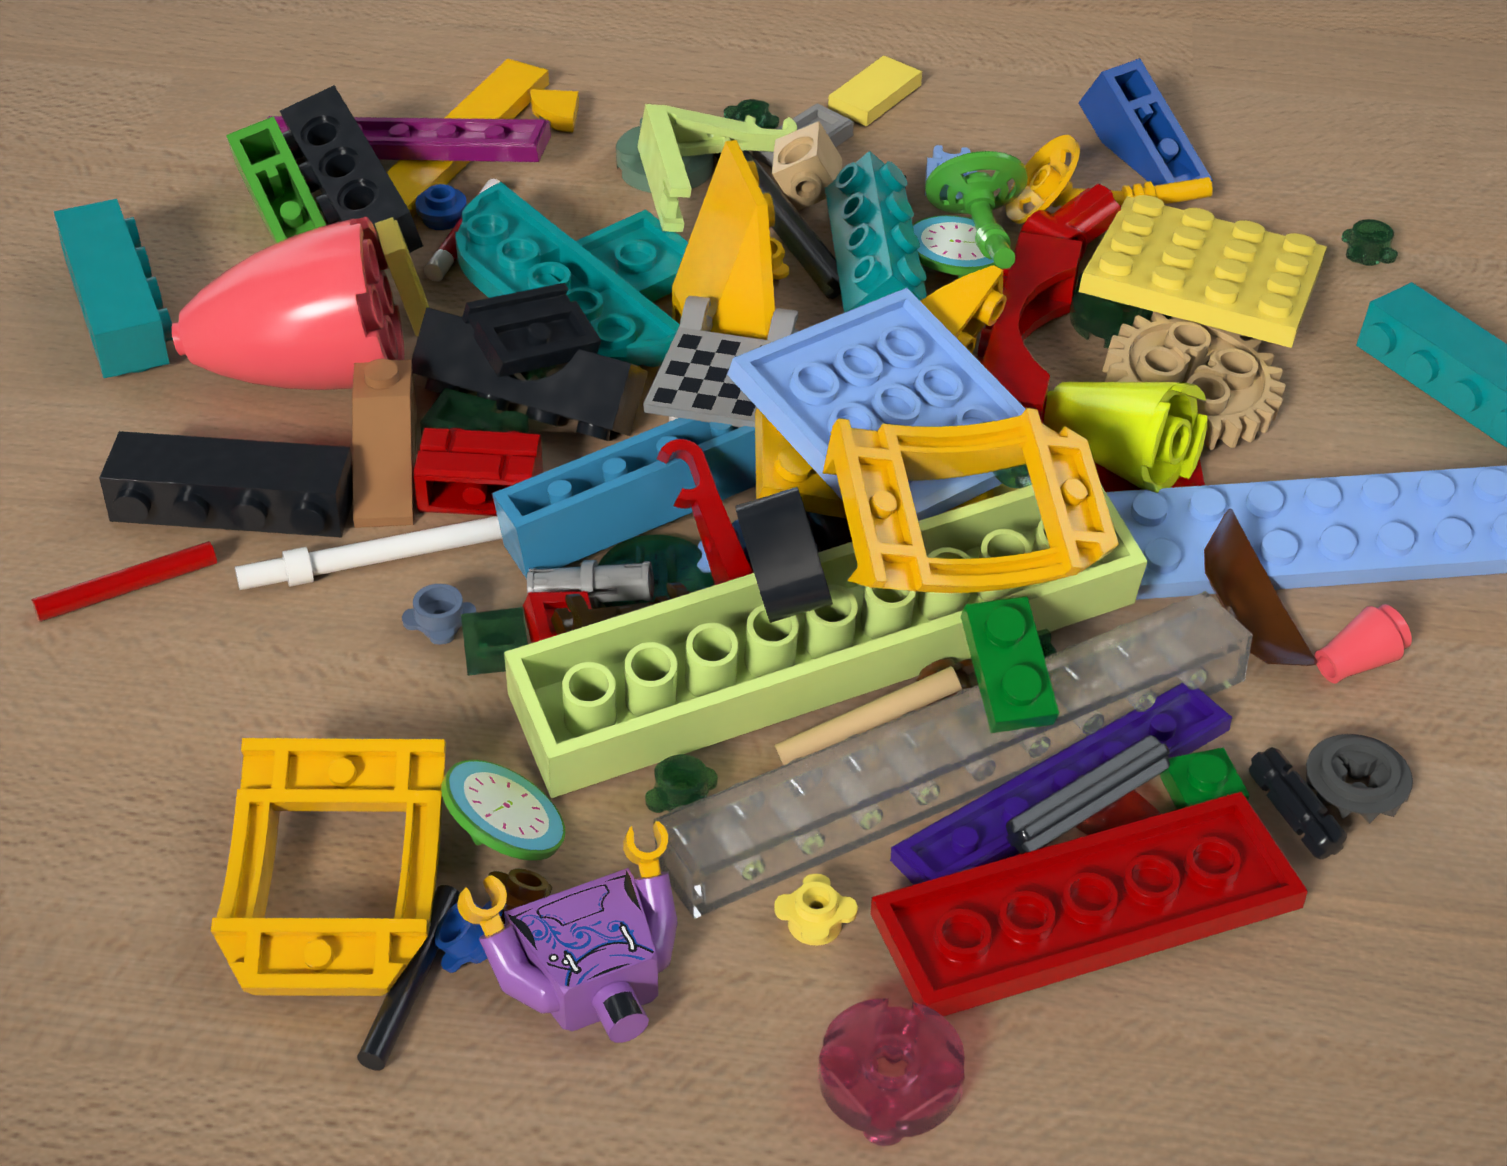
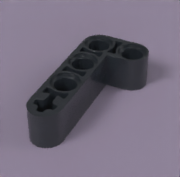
[735,487,833,623]

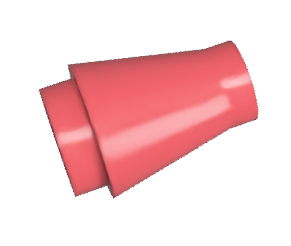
[1314,604,1412,684]

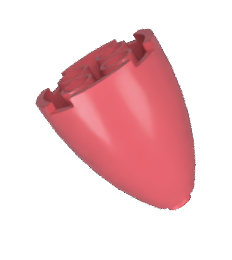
[172,217,405,390]

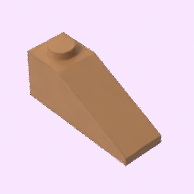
[352,359,417,528]

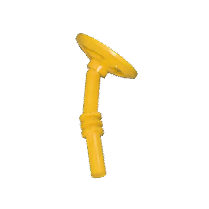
[1005,135,1213,224]

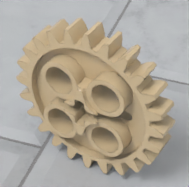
[1102,312,1286,450]

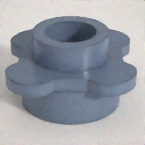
[402,584,477,645]

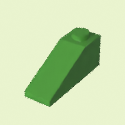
[226,116,326,244]

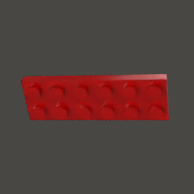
[870,792,1308,1022]

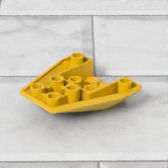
[672,140,775,340]

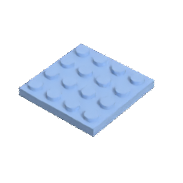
[727,288,1028,521]

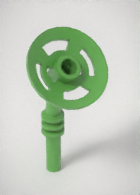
[925,151,1028,269]

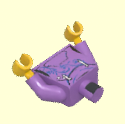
[457,821,678,1043]

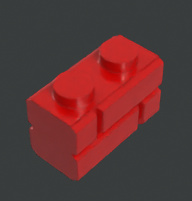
[414,428,543,516]

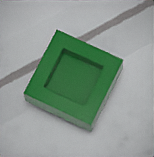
[1160,747,1250,810]

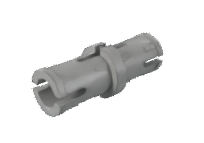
[527,560,654,609]

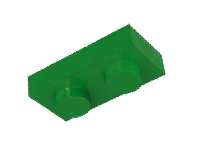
[961,596,1060,733]

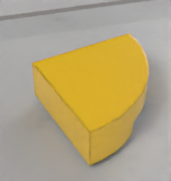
[530,89,579,133]

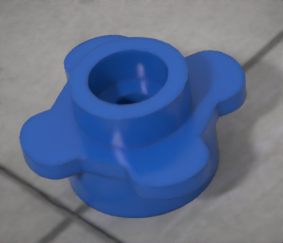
[434,900,503,973]

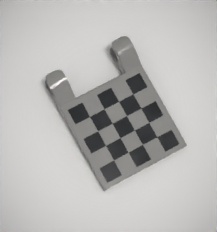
[643,296,799,427]

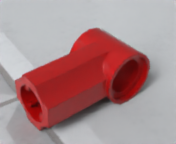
[1019,183,1121,261]

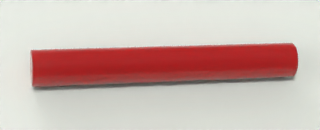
[31,541,217,622]

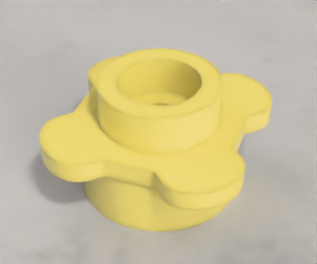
[774,874,858,946]

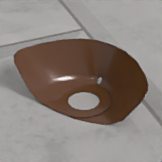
[1204,509,1317,666]

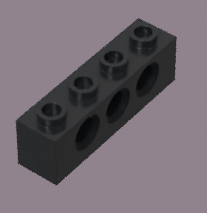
[280,85,423,253]

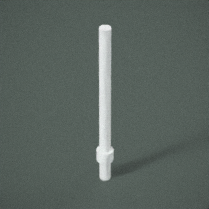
[235,516,502,590]

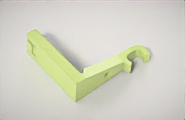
[637,104,797,232]

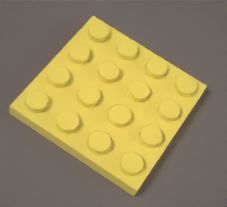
[1079,195,1327,348]

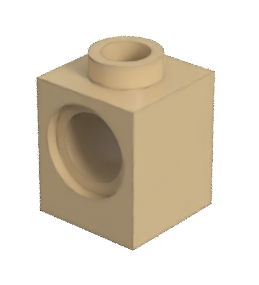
[772,121,842,211]

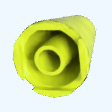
[1044,382,1208,493]

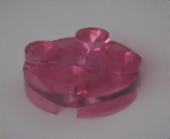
[818,998,965,1146]

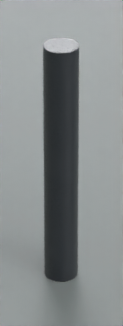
[357,885,460,1071]

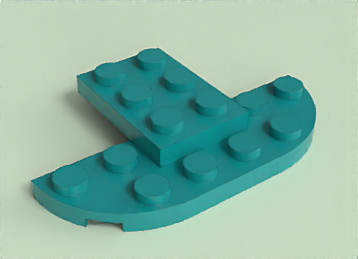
[455,182,688,367]

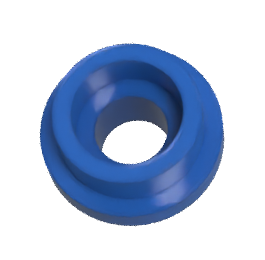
[415,184,467,230]

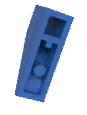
[1078,58,1213,186]

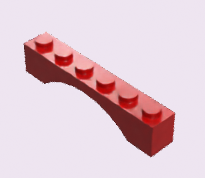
[974,232,1083,423]

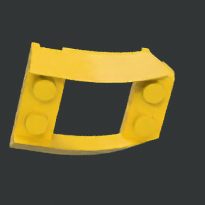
[822,408,1119,593]
[211,738,446,996]

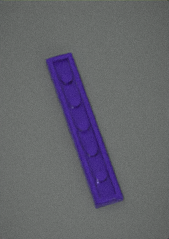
[890,680,1232,885]

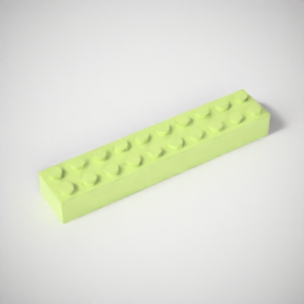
[504,485,1148,798]

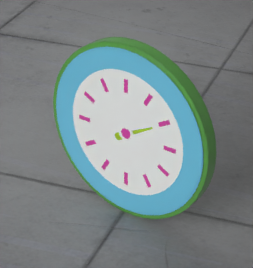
[913,215,999,278]
[441,760,566,861]

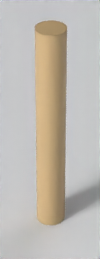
[774,666,962,768]

